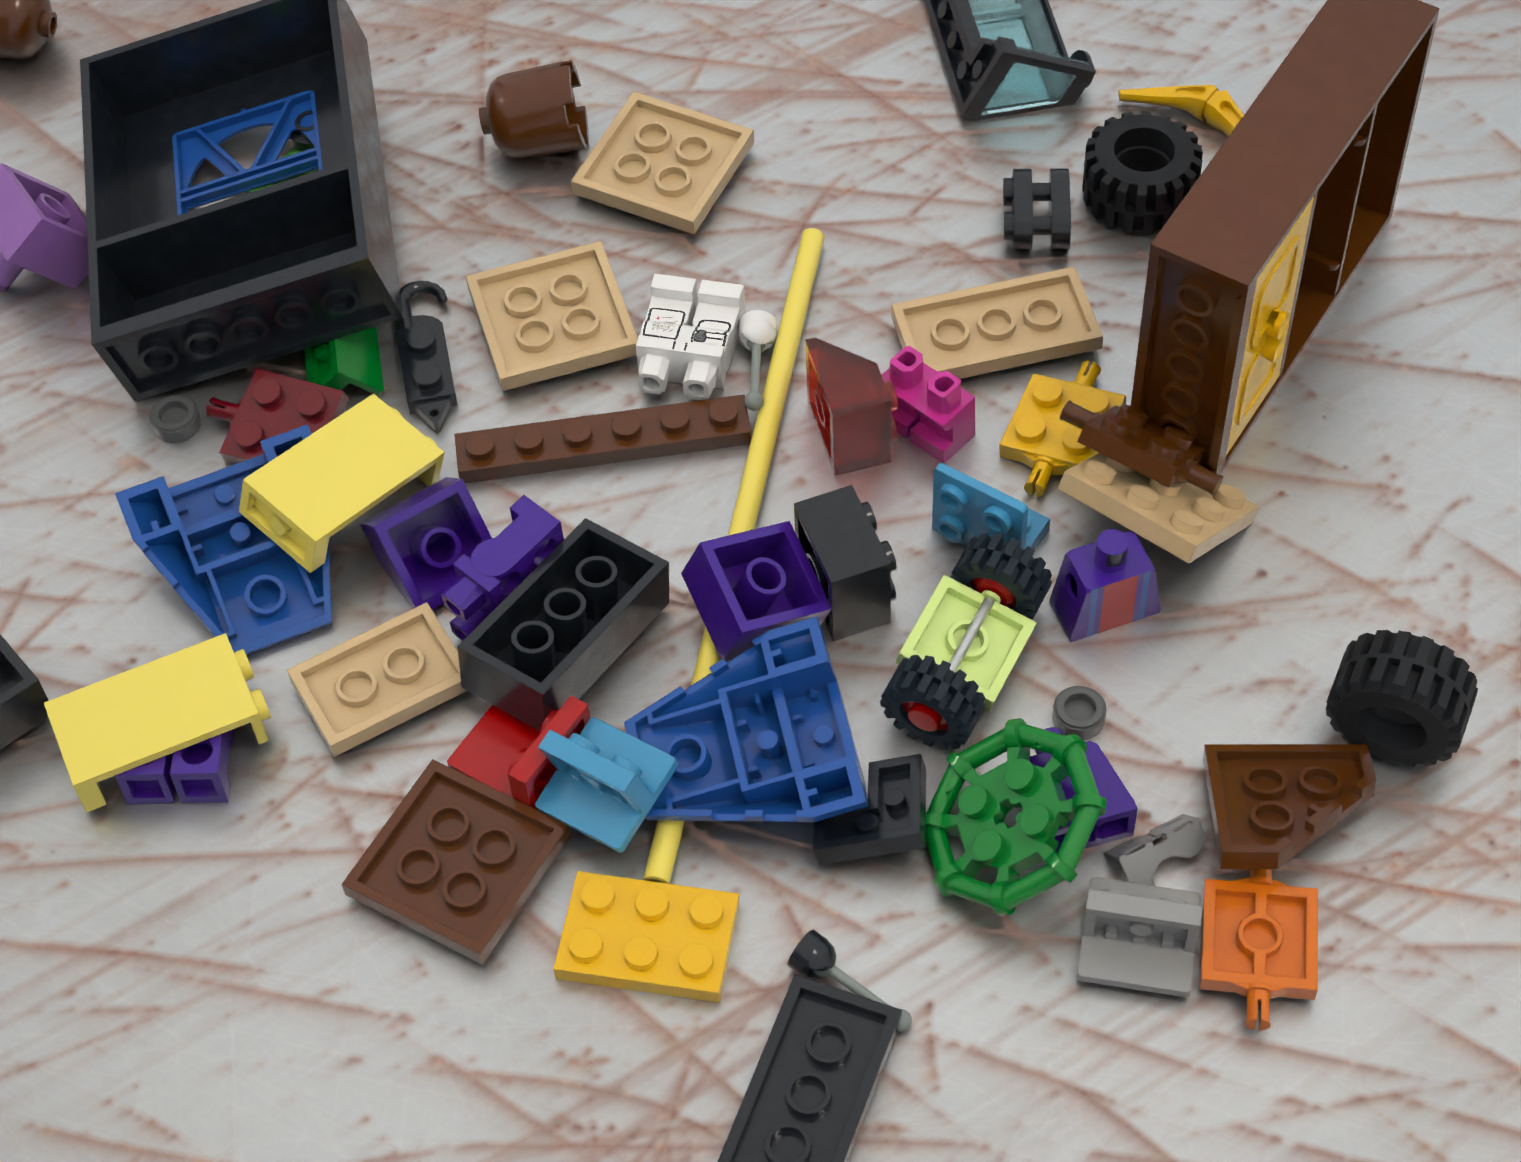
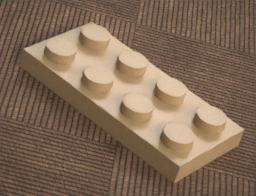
[891,266,1104,379]

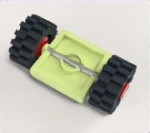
[880,533,1052,750]

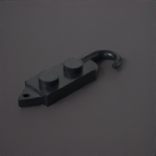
[394,280,458,431]

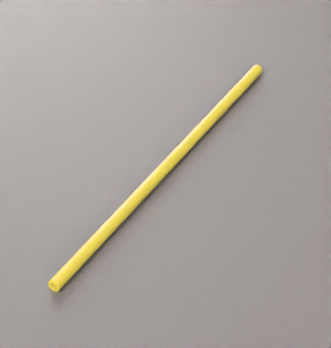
[643,228,825,884]

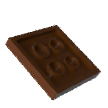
[342,759,571,965]

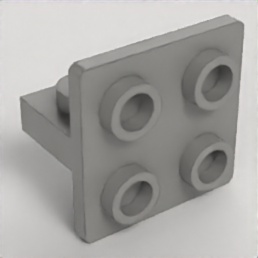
[1077,877,1203,997]

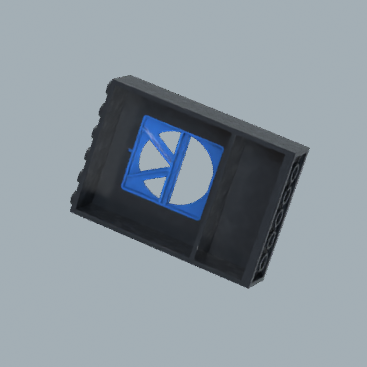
[80,0,404,402]

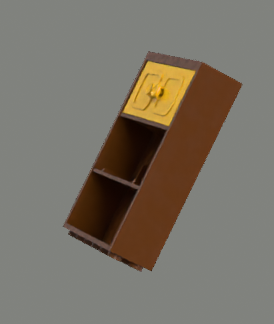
[1131,0,1440,475]

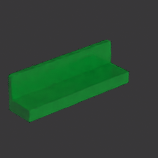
[304,327,384,395]

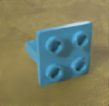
[535,717,678,853]

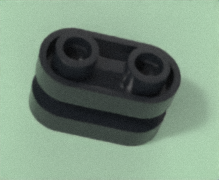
[1003,168,1071,249]

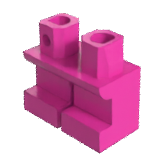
[873,346,975,464]

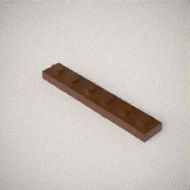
[454,394,752,483]

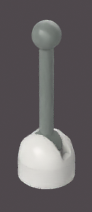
[738,310,777,411]

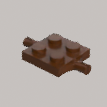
[1060,400,1223,496]

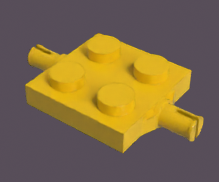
[999,360,1126,497]

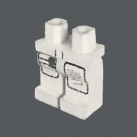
[636,273,745,400]

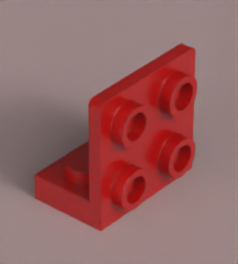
[447,695,591,810]

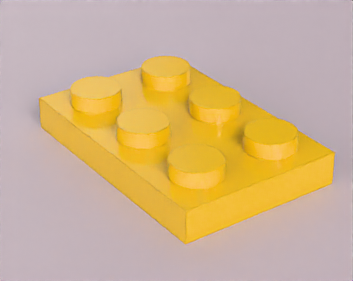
[553,871,740,1003]

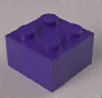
[681,521,832,661]

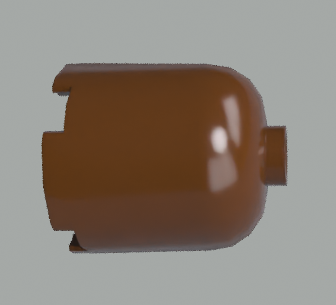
[0,0,57,60]
[479,60,589,158]

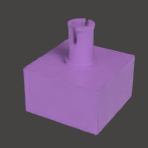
[0,163,89,292]

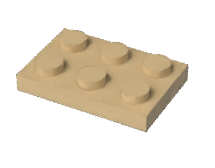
[287,602,467,757]

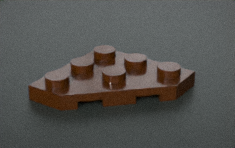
[1203,744,1376,870]

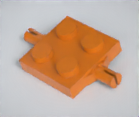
[1200,869,1318,1030]

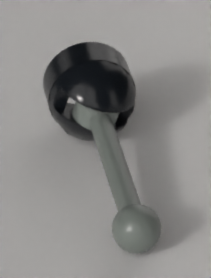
[787,929,912,1032]

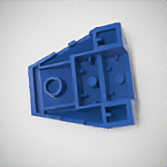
[115,424,332,656]
[624,616,868,822]

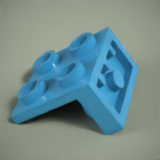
[932,463,1050,551]

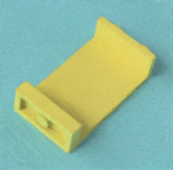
[239,393,445,573]
[44,633,271,813]

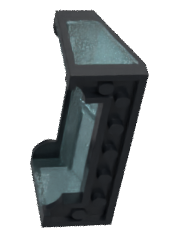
[924,0,1096,120]

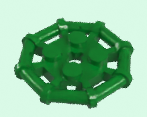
[925,718,1107,916]

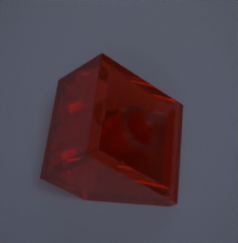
[805,337,898,476]

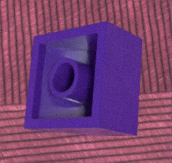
[360,477,492,610]

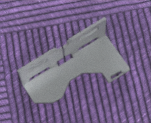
[1104,814,1207,886]

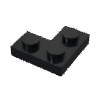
[813,754,926,865]

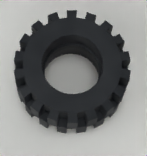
[1082,111,1203,234]
[1325,630,1478,766]

